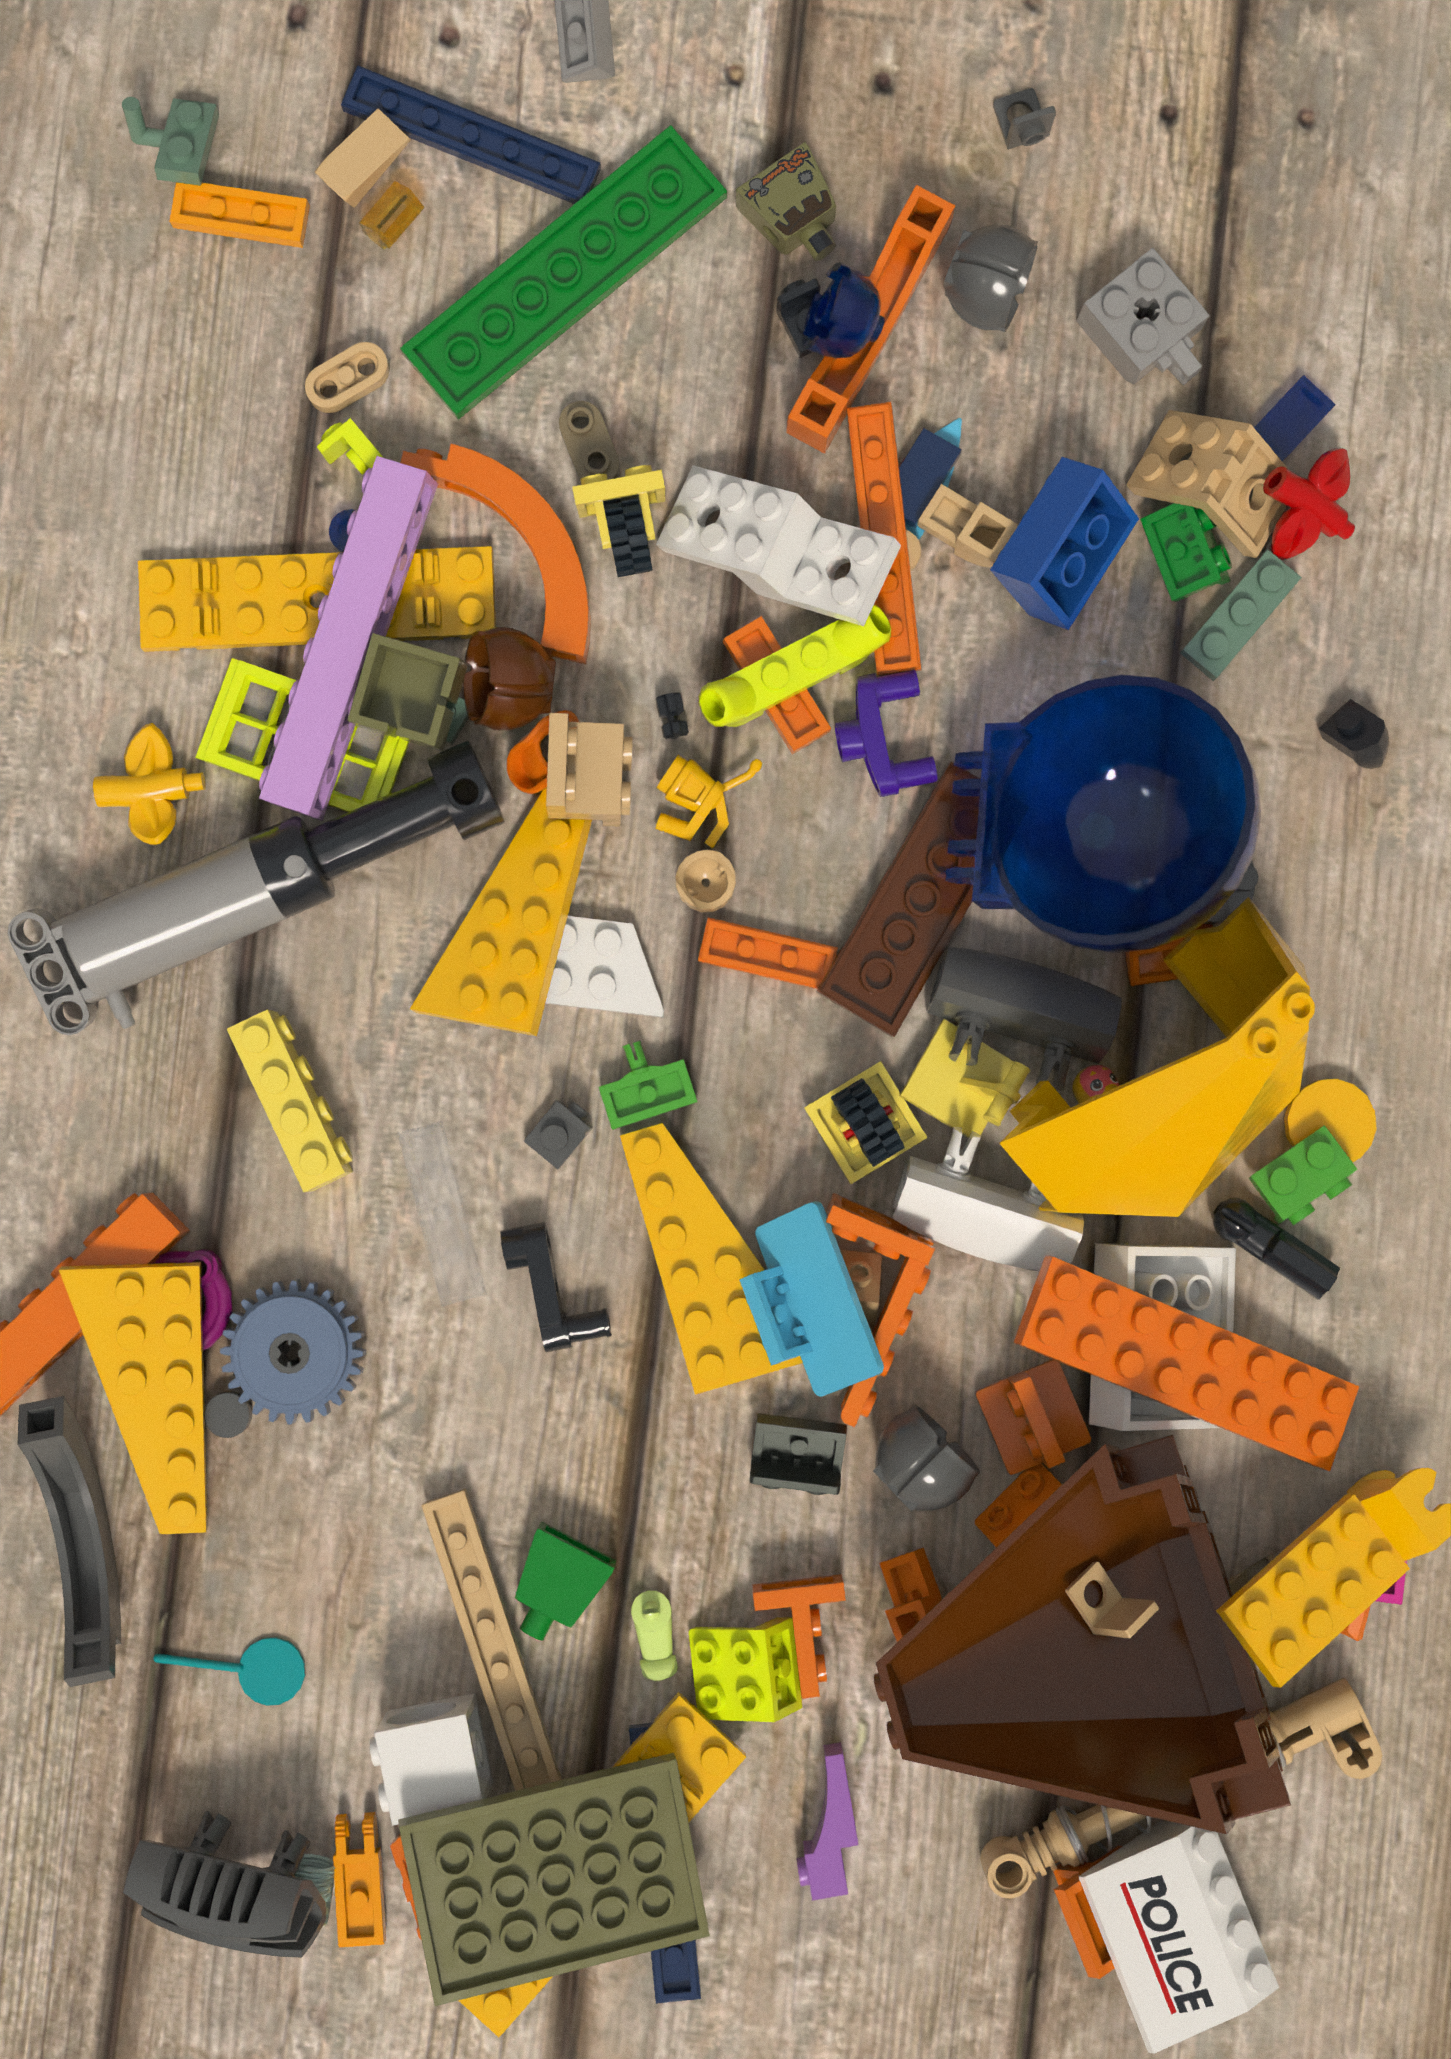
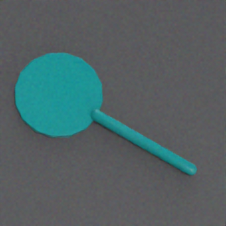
[153,1637,306,1706]

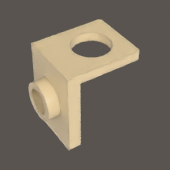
[840,1250,882,1333]
[1065,1562,1159,1638]

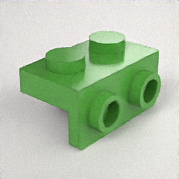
[1249,1125,1358,1226]

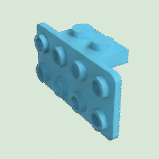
[740,1201,884,1397]

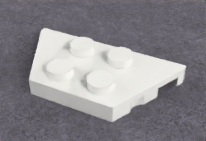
[545,916,664,1018]

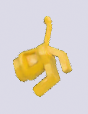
[655,754,762,848]

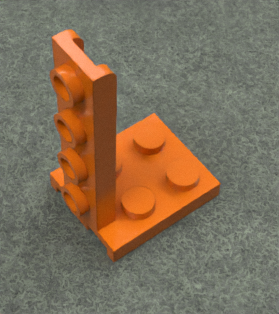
[826,1193,935,1427]

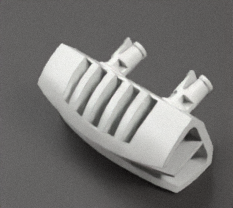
[892,1127,1084,1271]

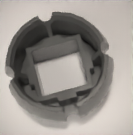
[944,224,1038,332]
[873,1405,980,1512]

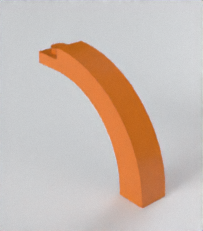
[400,444,591,665]

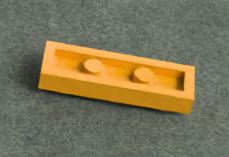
[169,182,310,248]

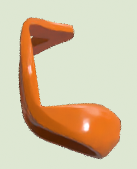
[507,710,580,794]

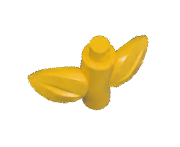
[93,723,206,845]

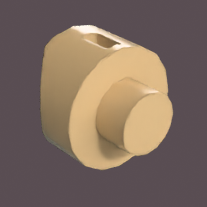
[675,849,736,912]

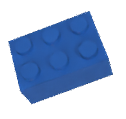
[990,457,1139,630]

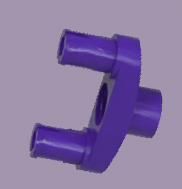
[835,670,938,797]

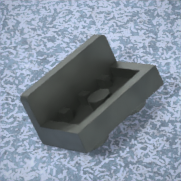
[749,1413,847,1495]

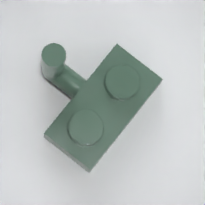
[122,97,219,186]

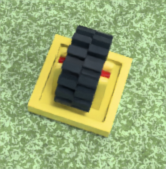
[572,465,665,578]
[804,1061,927,1184]

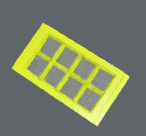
[195,658,409,812]

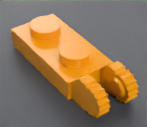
[333,1812,386,1948]

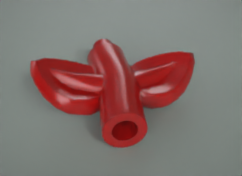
[1263,448,1355,560]

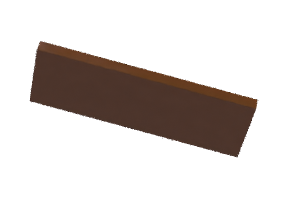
[816,761,1026,1037]

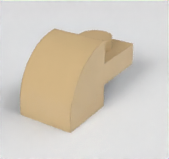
[917,484,1018,568]

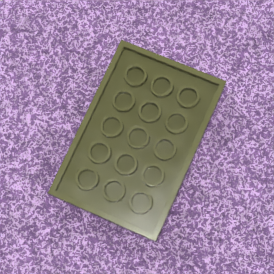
[398,1753,710,2006]

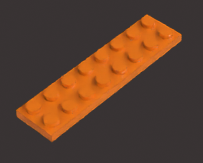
[1013,1255,1359,1472]

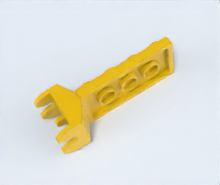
[1216,1468,1451,1688]

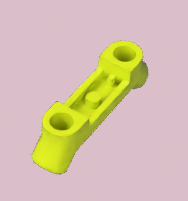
[698,605,891,727]

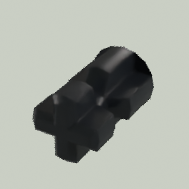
[655,693,689,739]

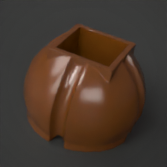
[463,627,556,731]

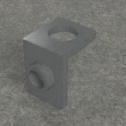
[993,88,1056,150]

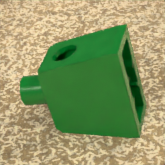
[515,1521,617,1641]

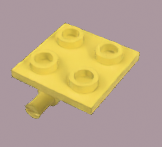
[899,1019,1031,1138]

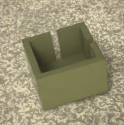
[347,633,468,751]

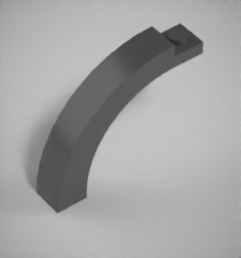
[17,1396,121,1687]

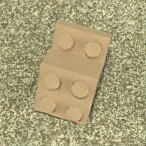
[546,713,633,827]

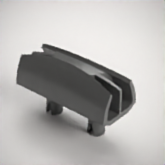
[926,947,1122,1092]
[123,1811,327,1958]

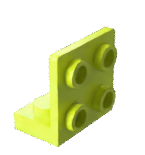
[689,1617,802,1722]

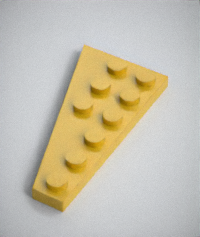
[620,1123,803,1395]
[59,1262,207,1534]

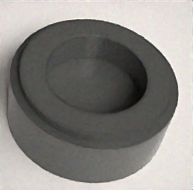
[204,1391,252,1438]

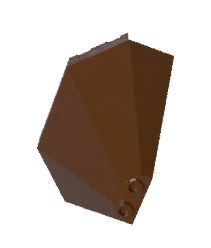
[874,1435,1291,1834]

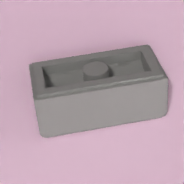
[554,0,615,83]

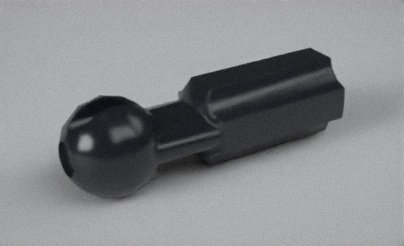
[1213,1198,1340,1300]

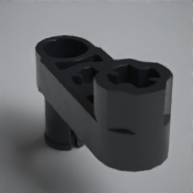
[500,1222,612,1352]

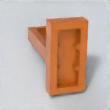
[752,1574,846,1699]

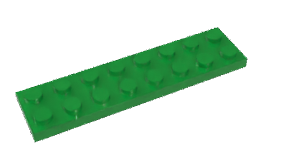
[400,125,727,420]

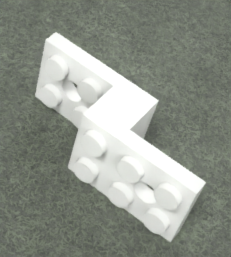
[656,465,901,626]

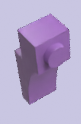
[796,1742,859,1901]

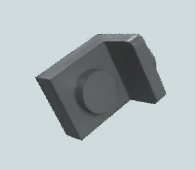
[524,1099,593,1169]

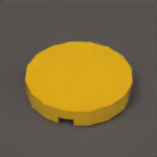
[1284,1079,1377,1162]

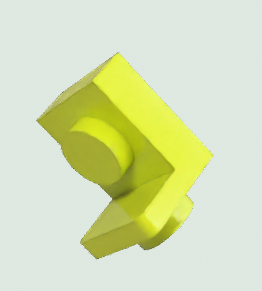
[317,418,384,475]

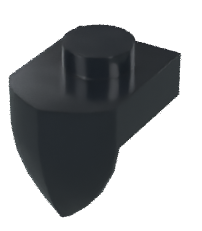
[1318,699,1389,769]

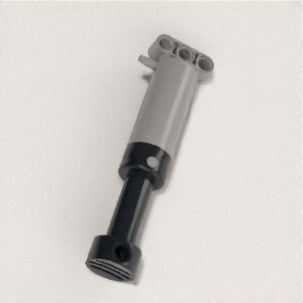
[8,740,505,1035]

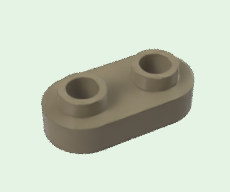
[559,401,620,480]

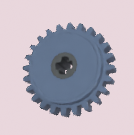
[220,1279,366,1425]

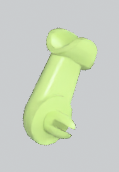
[631,1590,678,1681]

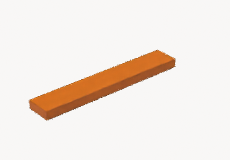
[847,402,922,676]

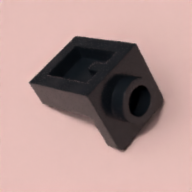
[776,278,839,358]

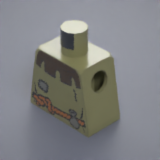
[736,142,836,261]

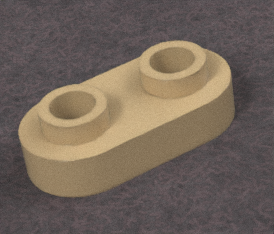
[305,342,390,413]

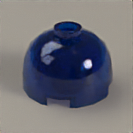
[803,262,885,358]

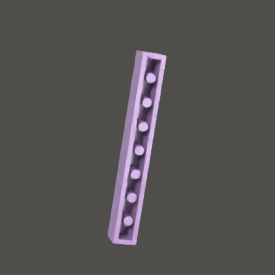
[259,456,438,821]

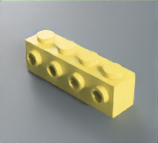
[227,1009,353,1192]

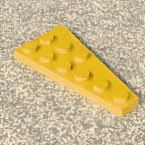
[410,789,592,1036]

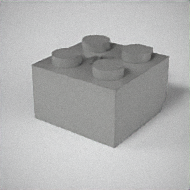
[1076,248,1210,386]

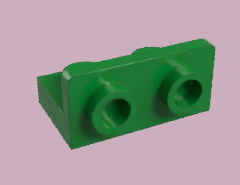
[1140,503,1232,602]

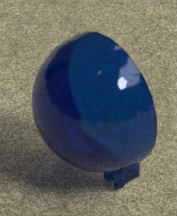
[945,675,1261,953]

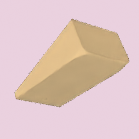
[314,109,411,208]

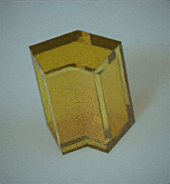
[359,181,425,250]

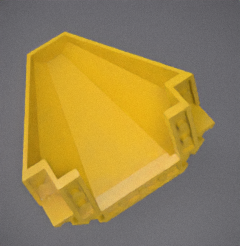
[999,897,1315,1217]

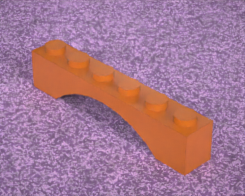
[786,185,955,454]

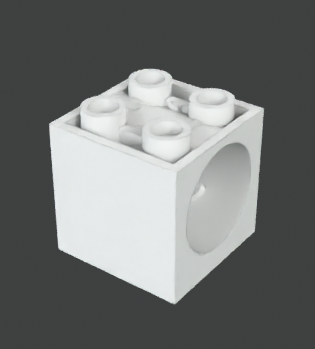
[370,1693,493,1826]

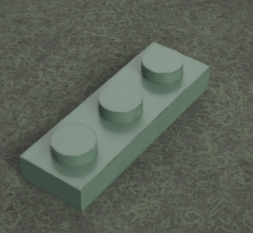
[1180,549,1302,681]

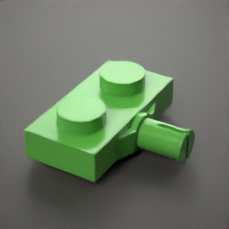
[598,1041,698,1130]

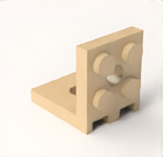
[1126,410,1288,558]

